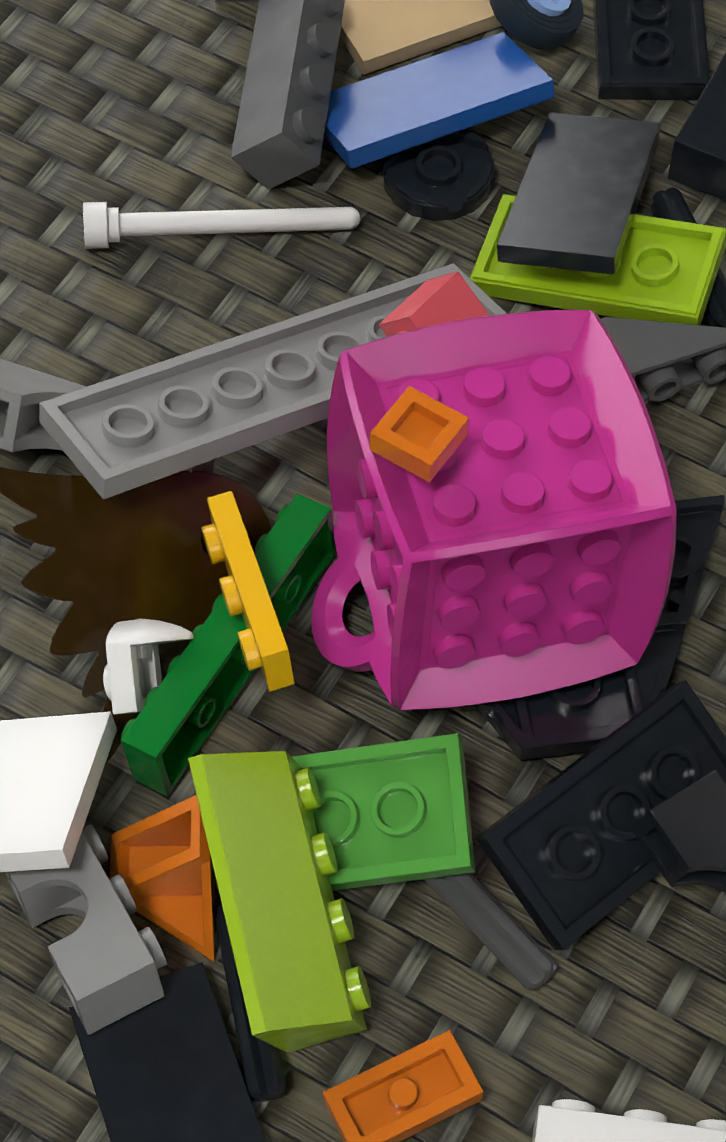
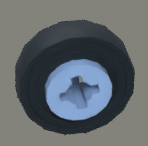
[489,0,584,50]

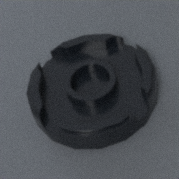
[382,128,495,221]

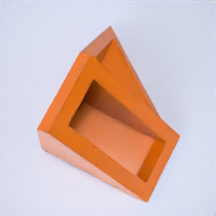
[109,795,215,962]

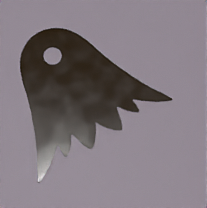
[0,467,271,765]

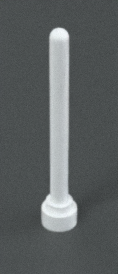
[83,202,360,249]

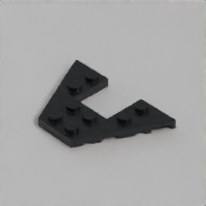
[475,495,725,760]

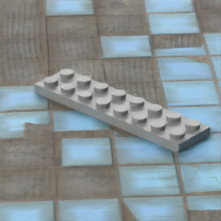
[39,263,507,499]

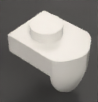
[103,619,194,715]

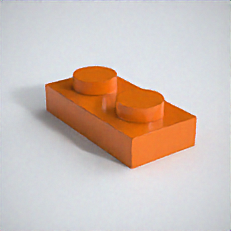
[322,1030,484,1142]

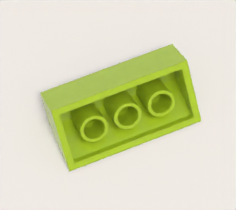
[188,751,371,1053]

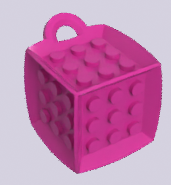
[311,310,677,710]

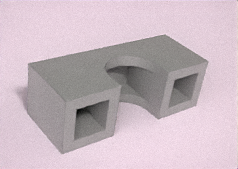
[4,824,167,1035]

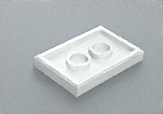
[0,711,117,872]

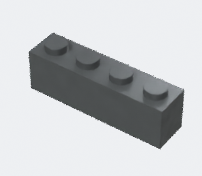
[230,0,345,189]

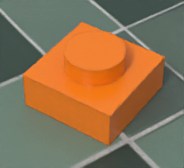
[369,386,469,483]

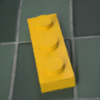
[201,491,295,692]

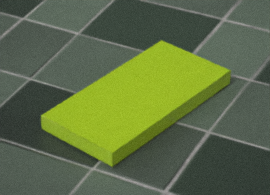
[470,194,726,325]

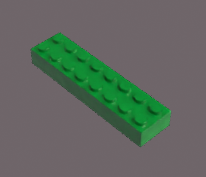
[121,493,337,797]

